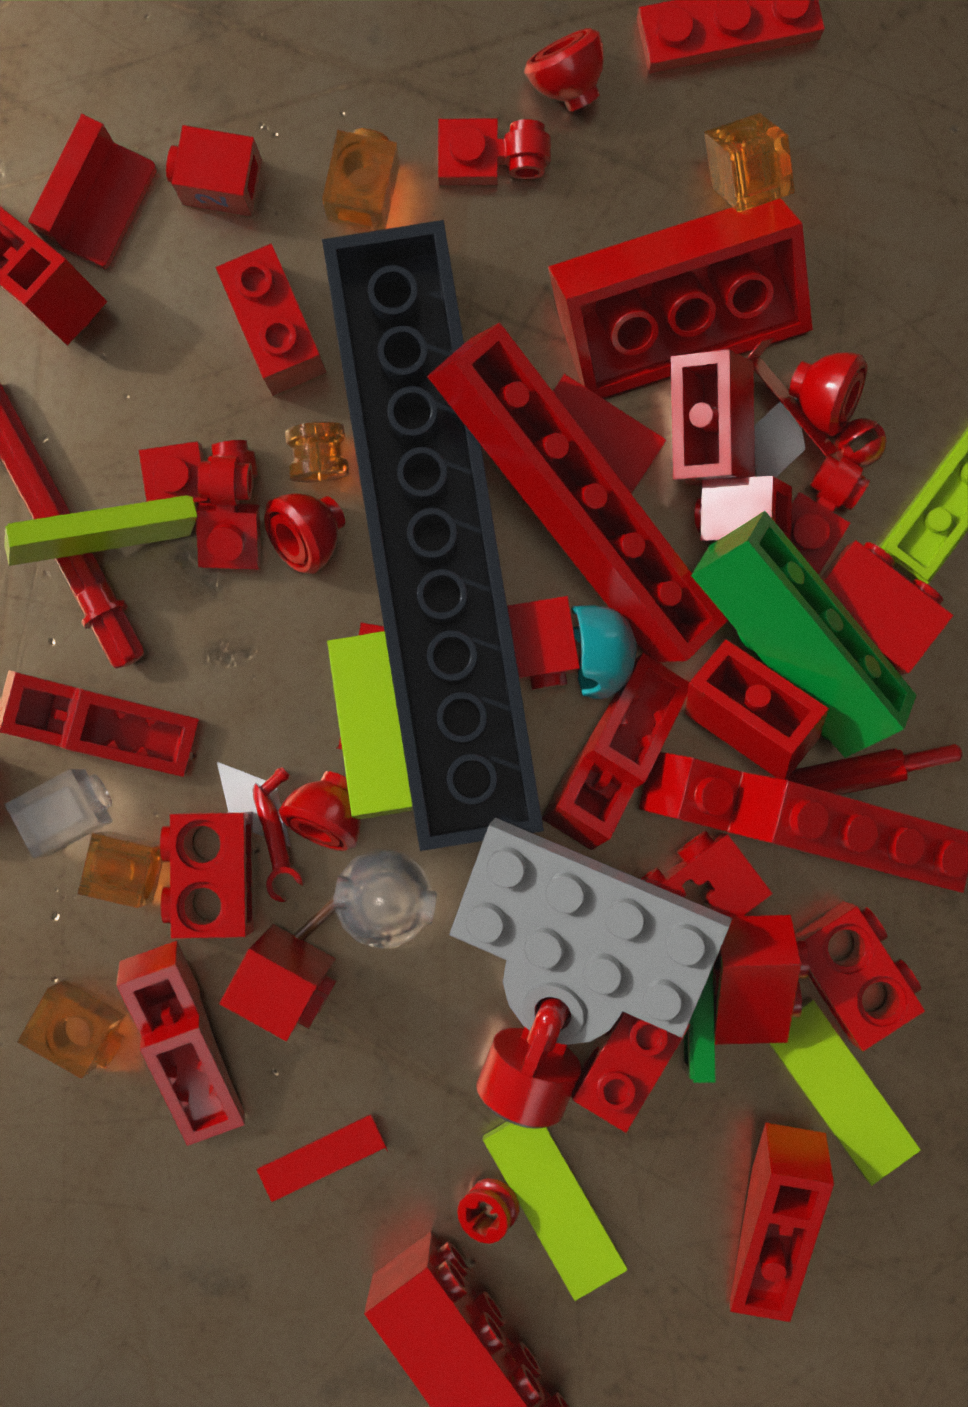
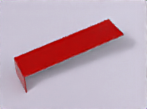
[747,337,839,457]
[256,1114,388,1202]

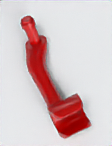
[252,767,305,902]

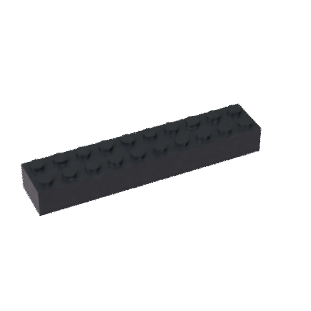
[322,220,544,851]

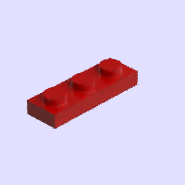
[637,0,825,74]

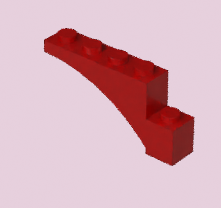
[639,752,968,893]

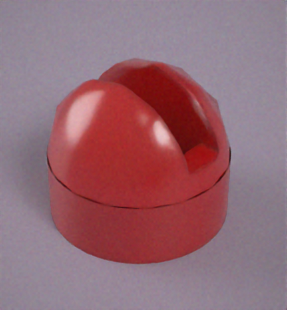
[835,418,887,468]

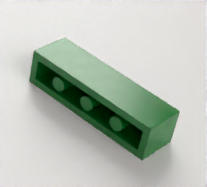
[691,511,917,758]

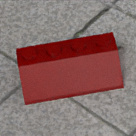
[548,193,813,398]

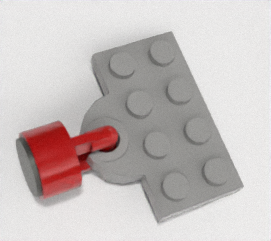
[449,818,732,1129]

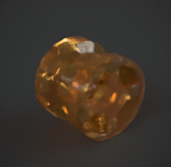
[285,422,350,483]

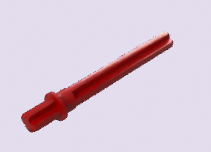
[0,382,144,669]

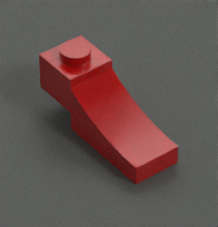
[542,652,689,850]
[0,670,199,777]
[116,940,245,1146]

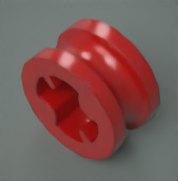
[457,1178,520,1244]

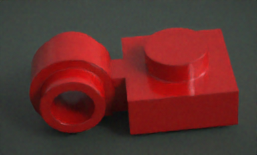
[438,118,551,186]
[138,440,258,505]
[791,455,870,574]
[196,456,262,570]

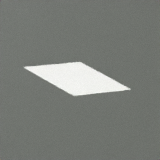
[755,397,805,477]
[217,762,291,847]

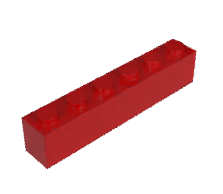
[427,322,728,662]

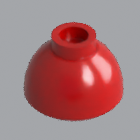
[524,28,605,111]
[789,352,868,436]
[264,493,345,575]
[279,771,361,851]

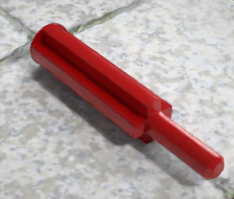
[787,744,963,795]

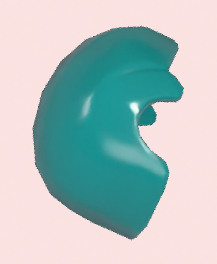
[571,605,638,699]

